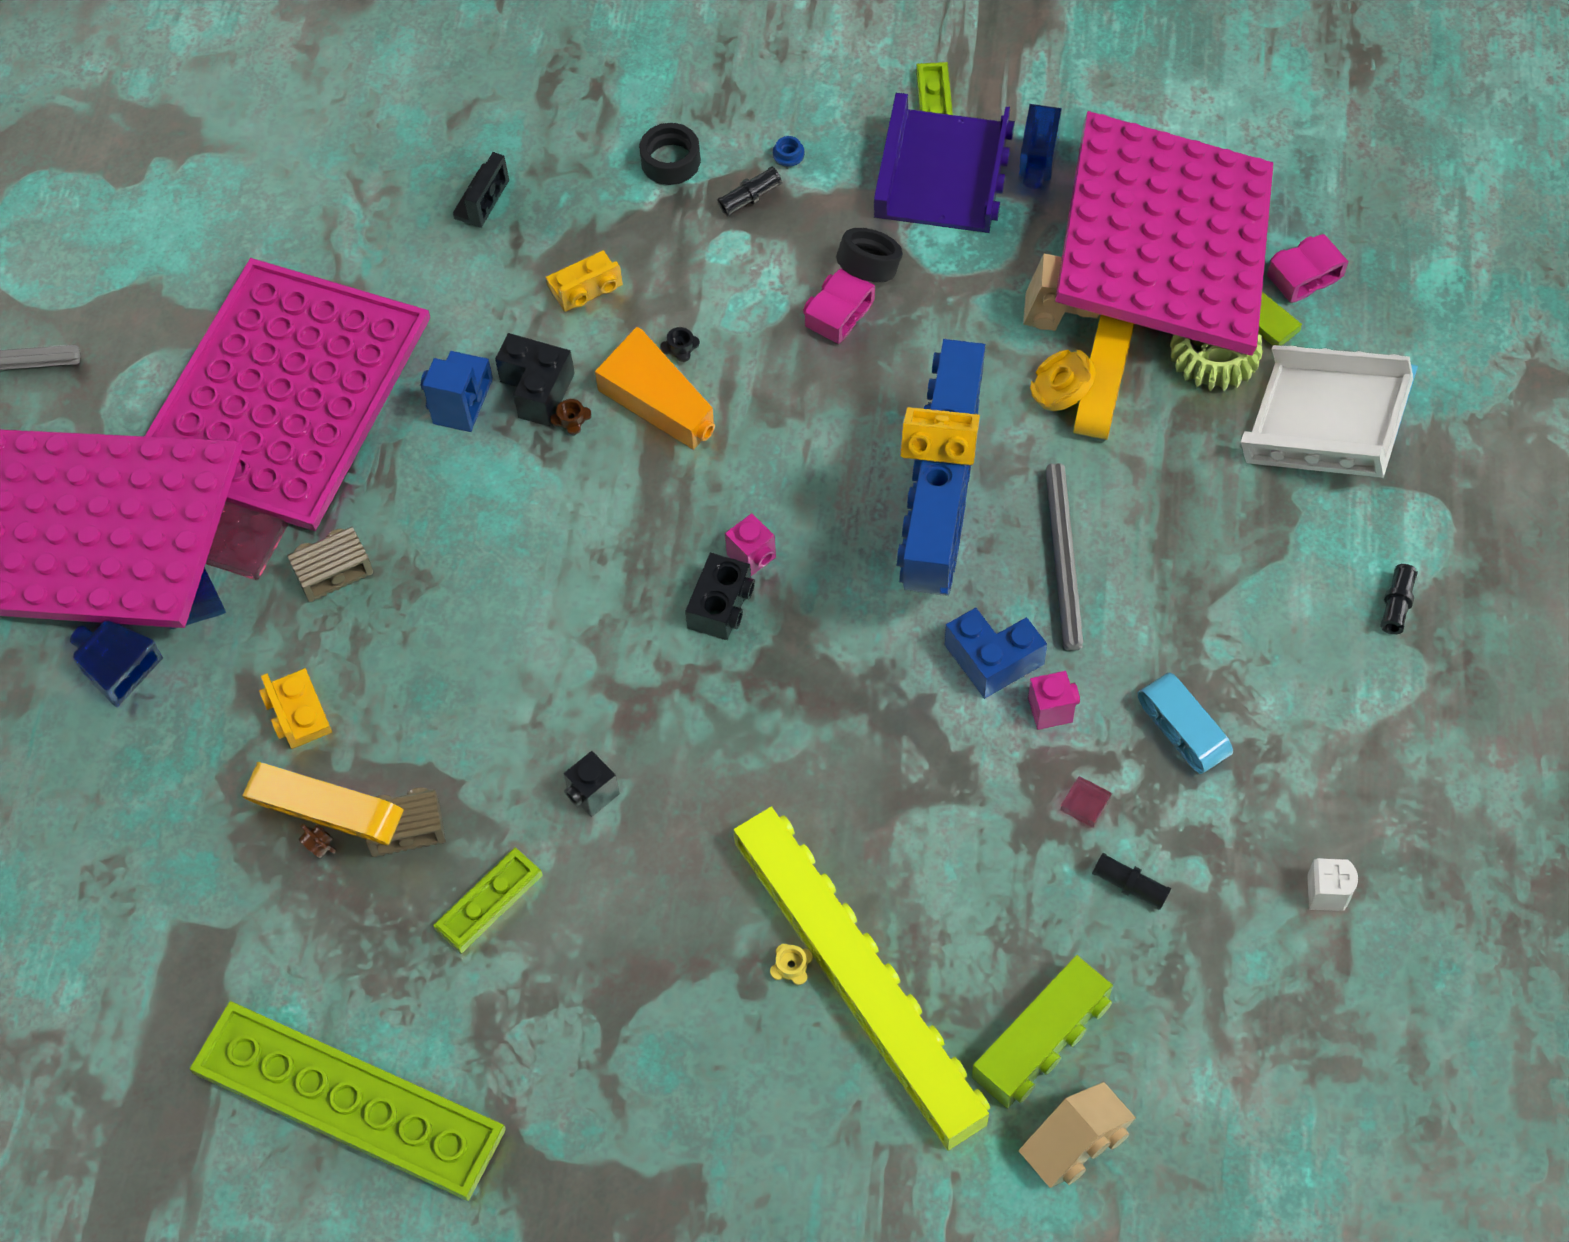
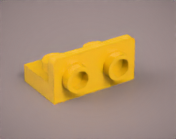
[545,250,623,312]
[901,407,980,465]
[259,668,332,749]

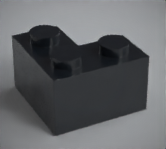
[495,333,575,427]

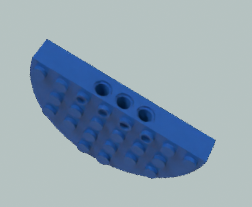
[896,339,986,596]

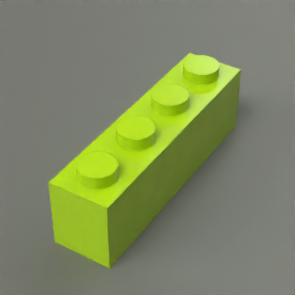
[972,955,1113,1109]

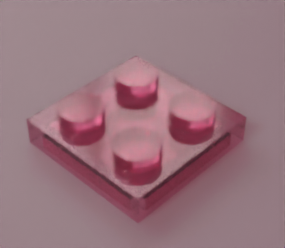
[206,500,289,581]

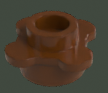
[551,399,591,434]
[298,823,337,858]

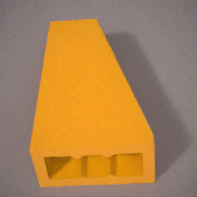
[595,327,715,450]

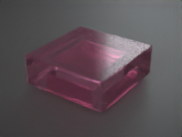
[1060,776,1112,828]

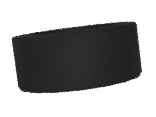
[639,122,701,185]
[836,228,903,282]

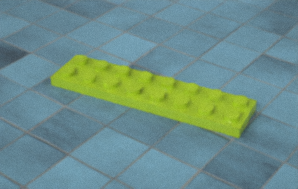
[190,1001,506,1201]

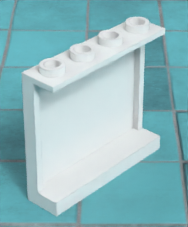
[1241,345,1413,478]

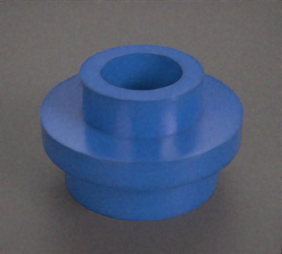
[773,136,805,167]

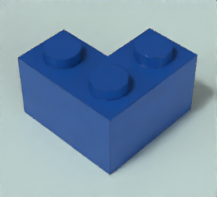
[420,351,493,432]
[944,607,1047,699]

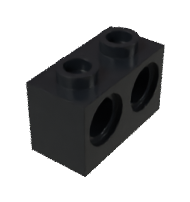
[685,552,755,640]

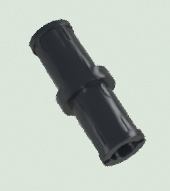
[717,166,782,217]
[1380,564,1418,635]
[1092,853,1172,910]

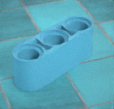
[1137,673,1233,774]

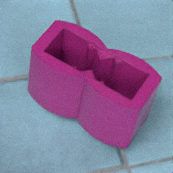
[1267,234,1349,303]
[803,268,875,344]

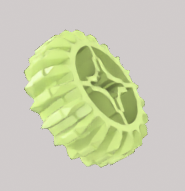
[1170,334,1263,392]

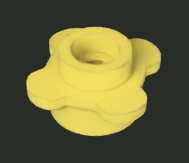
[770,944,813,985]

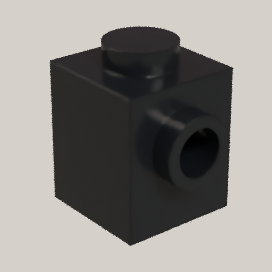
[563,751,620,817]

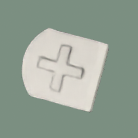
[1307,858,1358,911]

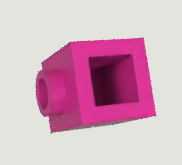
[725,513,776,576]
[1028,671,1080,730]

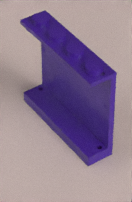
[874,92,1015,233]

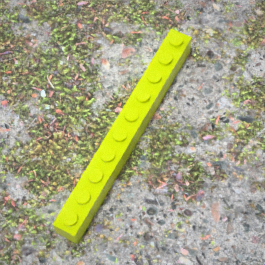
[733,806,990,1151]

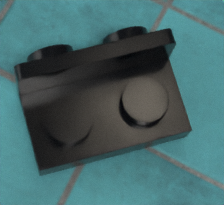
[453,152,509,228]

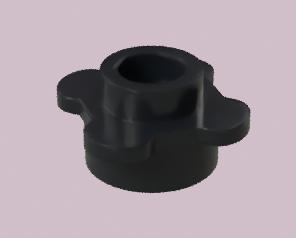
[660,327,700,362]

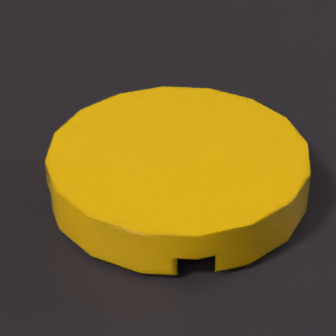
[1030,349,1096,411]

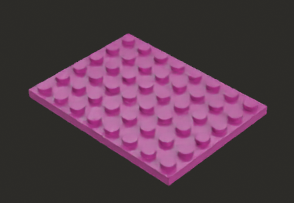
[1055,111,1274,356]
[145,258,430,531]
[0,429,242,628]

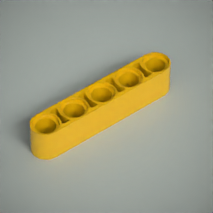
[1073,315,1134,440]
[242,762,404,846]

